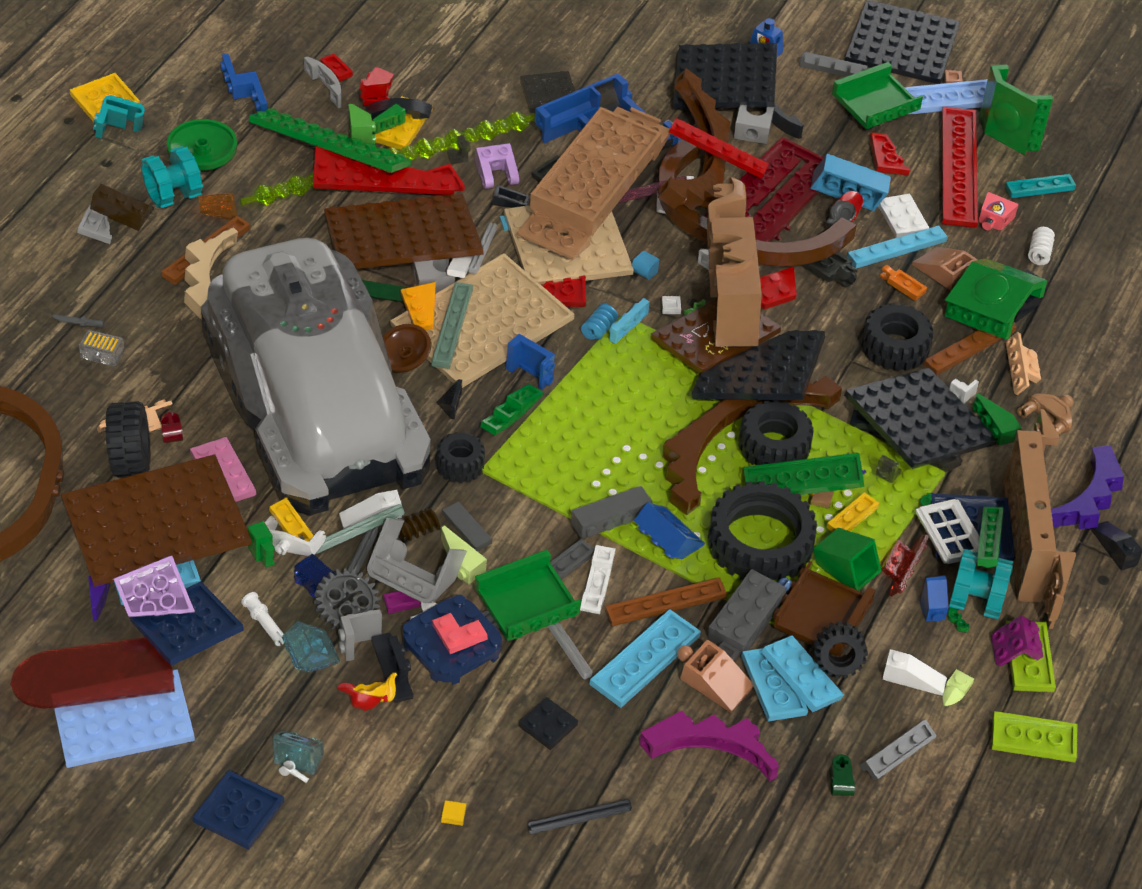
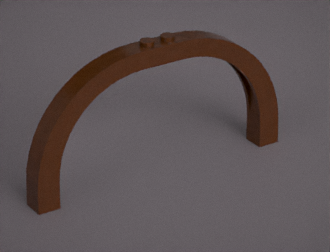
[658,139,857,266]
[0,386,64,562]

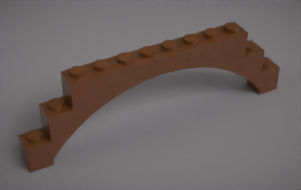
[658,68,730,210]
[663,376,842,515]

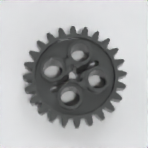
[314,568,381,630]

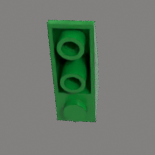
[972,393,1022,446]

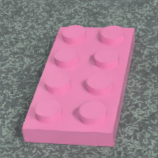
[190,437,256,502]

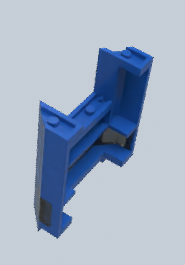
[535,73,682,150]

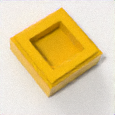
[441,800,466,826]

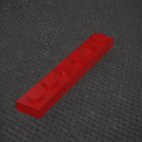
[668,118,769,179]

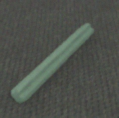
[316,504,404,554]

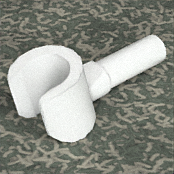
[279,760,309,783]

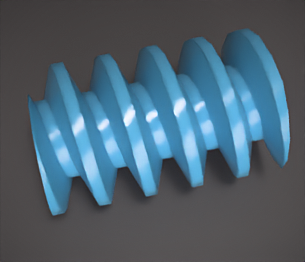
[581,303,619,340]

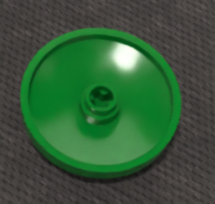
[167,119,237,170]

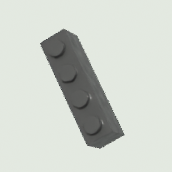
[571,486,653,539]

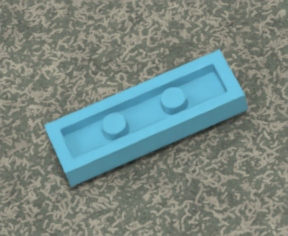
[609,298,650,344]

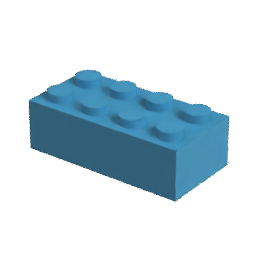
[811,154,891,211]

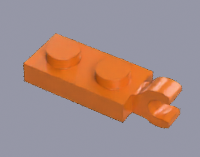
[880,265,927,301]

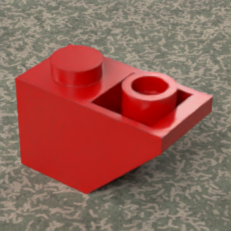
[359,67,394,99]

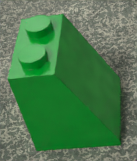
[813,528,882,591]

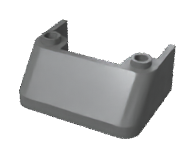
[367,518,467,603]

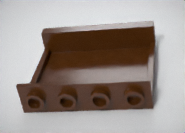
[773,561,876,657]

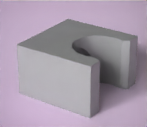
[734,105,774,144]
[412,258,455,294]

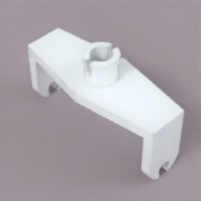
[265,516,326,557]

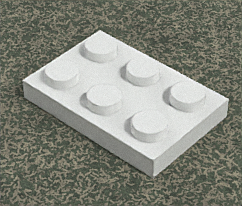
[878,194,929,238]

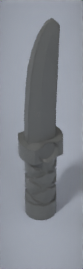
[52,314,105,328]

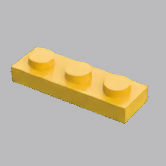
[826,492,879,532]

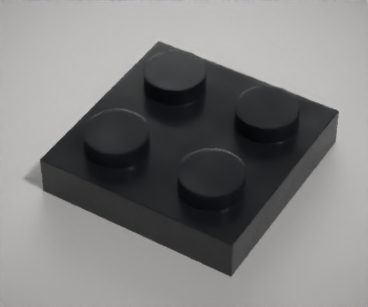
[519,697,578,750]

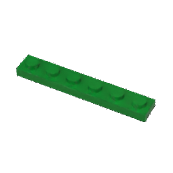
[977,507,1003,568]

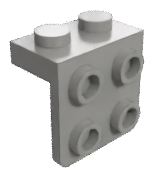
[338,610,382,661]

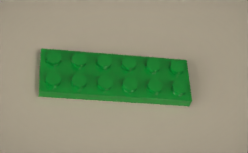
[744,453,864,495]

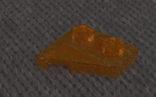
[198,193,237,220]

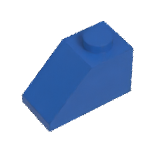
[920,576,948,622]

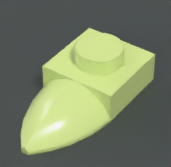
[942,669,974,706]

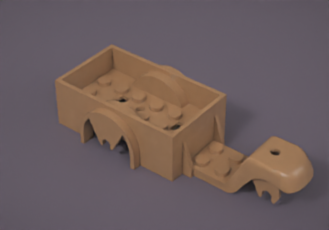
[707,177,762,347]

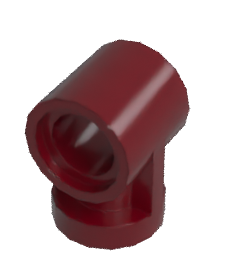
[161,412,183,443]

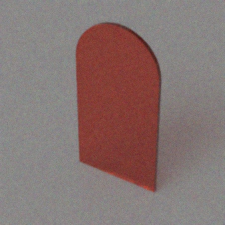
[10,638,175,709]

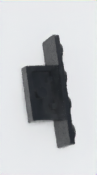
[371,633,414,703]

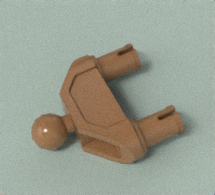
[1017,393,1074,435]

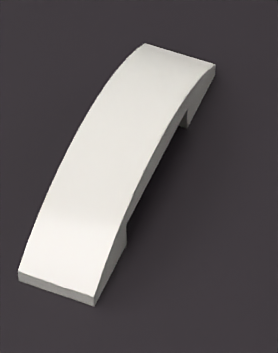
[580,545,615,614]

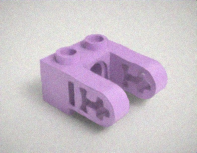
[475,143,519,189]

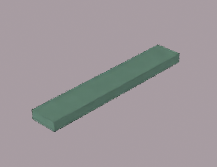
[432,282,473,369]

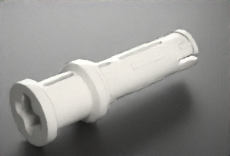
[241,592,287,646]

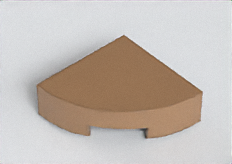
[811,491,834,508]

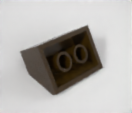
[90,184,154,231]

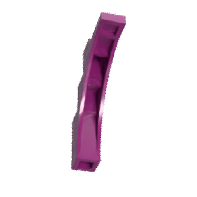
[639,711,779,782]

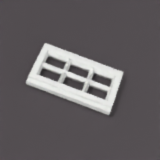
[915,499,980,564]

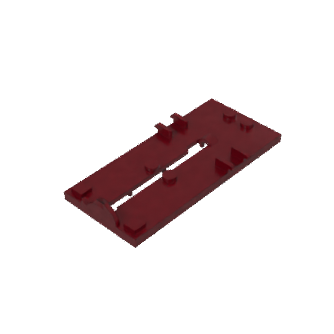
[704,136,824,242]

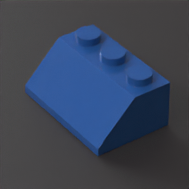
[634,502,705,559]

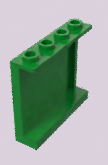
[832,62,923,129]
[474,550,581,641]

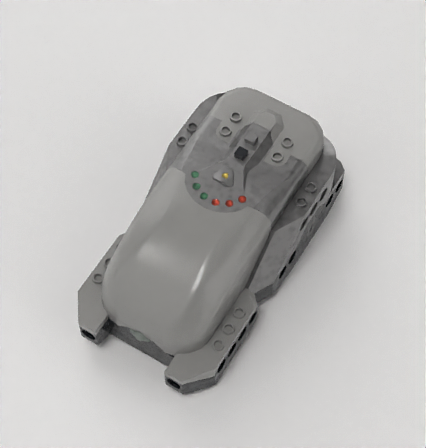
[201,238,430,516]

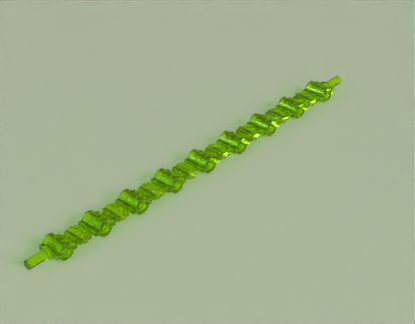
[239,111,535,205]

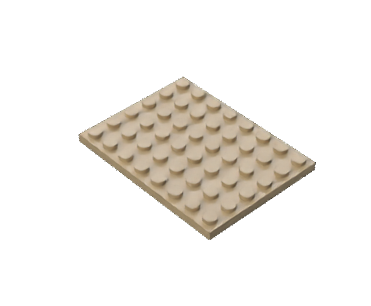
[390,253,574,388]

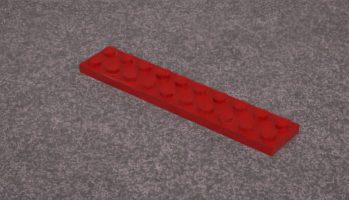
[942,107,978,228]

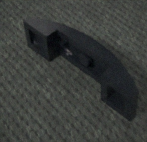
[365,98,432,120]
[762,104,804,139]

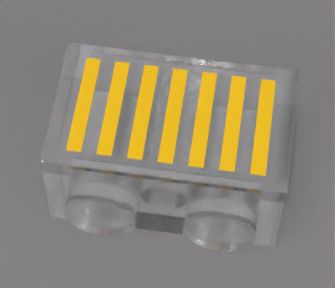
[79,330,124,367]

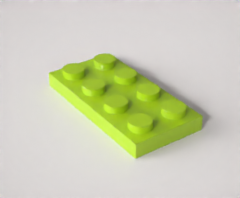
[1005,621,1056,692]
[991,711,1077,762]

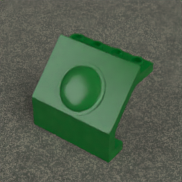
[979,65,1053,156]
[945,258,1047,339]

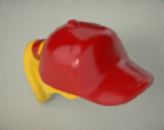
[337,673,397,711]

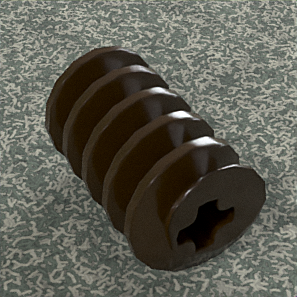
[398,508,440,543]

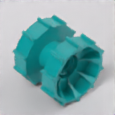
[140,146,203,208]
[949,549,1013,620]

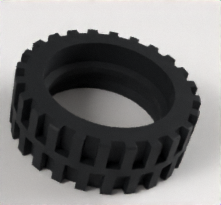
[708,481,817,580]

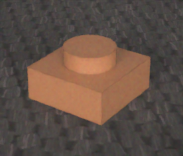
[944,70,963,83]

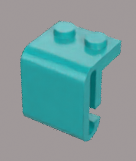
[93,95,145,139]

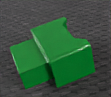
[248,521,275,568]

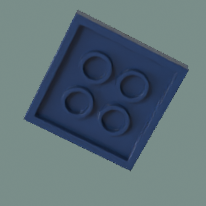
[193,770,284,850]

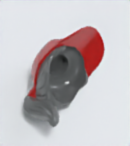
[826,191,863,229]

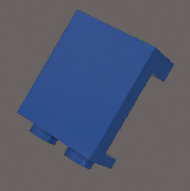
[506,334,555,390]

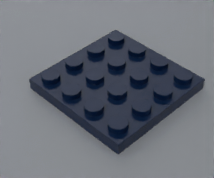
[931,493,1015,562]
[130,581,244,666]

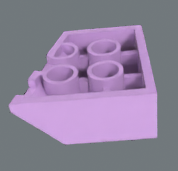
[114,556,195,617]

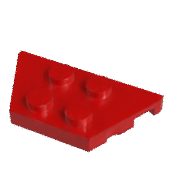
[760,267,797,310]

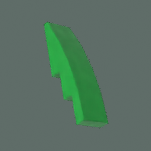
[480,384,544,436]

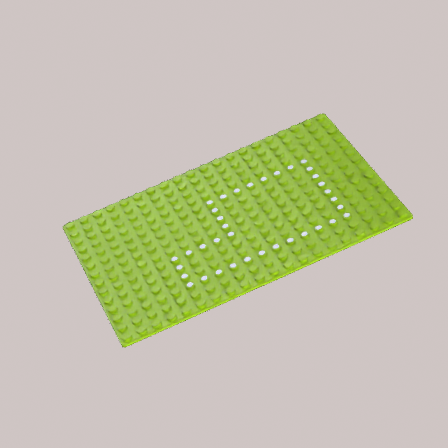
[482,315,945,647]

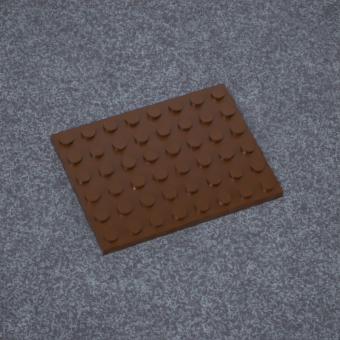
[324,193,484,269]
[61,454,251,587]

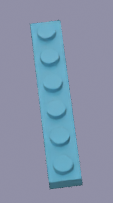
[847,226,948,268]

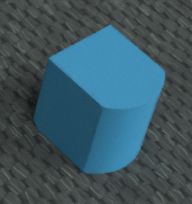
[632,251,659,280]

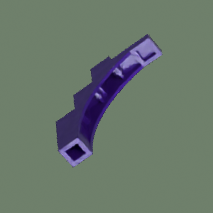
[1051,445,1124,530]

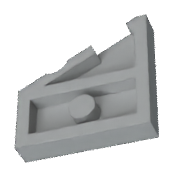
[77,205,112,244]

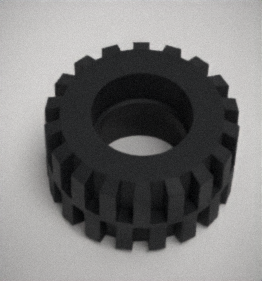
[436,432,485,483]
[814,621,868,678]

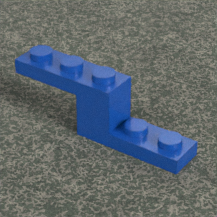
[220,53,267,111]

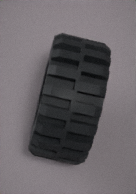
[861,303,934,371]
[738,400,814,465]
[105,401,151,478]

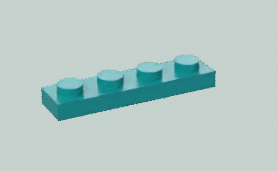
[1005,174,1076,198]

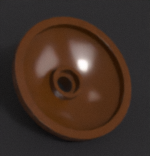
[383,324,431,373]

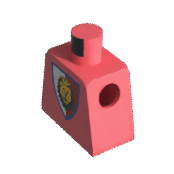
[979,192,1018,230]

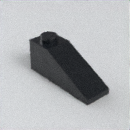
[1090,521,1142,571]

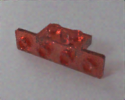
[881,534,929,597]

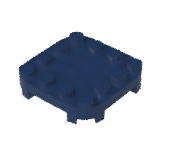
[403,594,502,685]

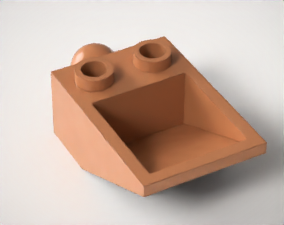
[912,247,978,291]
[677,640,753,713]

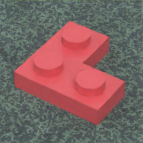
[432,613,488,654]

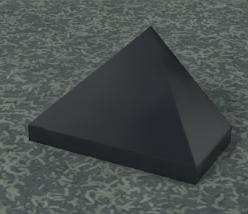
[436,379,463,420]

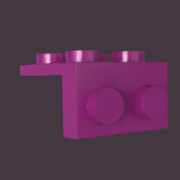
[991,615,1043,667]

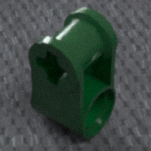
[830,754,855,796]

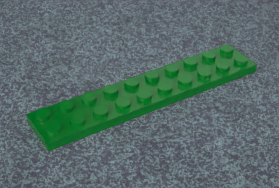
[249,108,411,173]

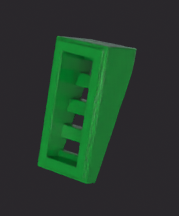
[372,104,406,134]

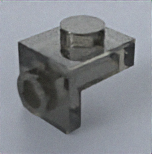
[447,135,471,164]
[876,455,902,483]

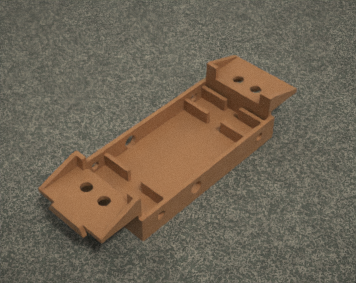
[517,107,670,260]
[1003,409,1076,629]

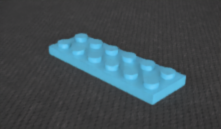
[589,609,701,708]

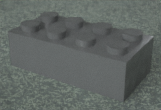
[708,569,786,657]

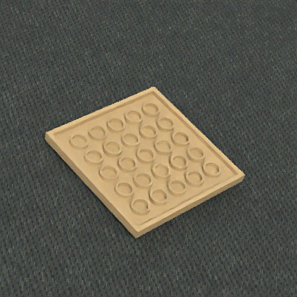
[504,206,634,285]

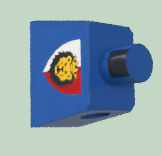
[750,18,783,57]

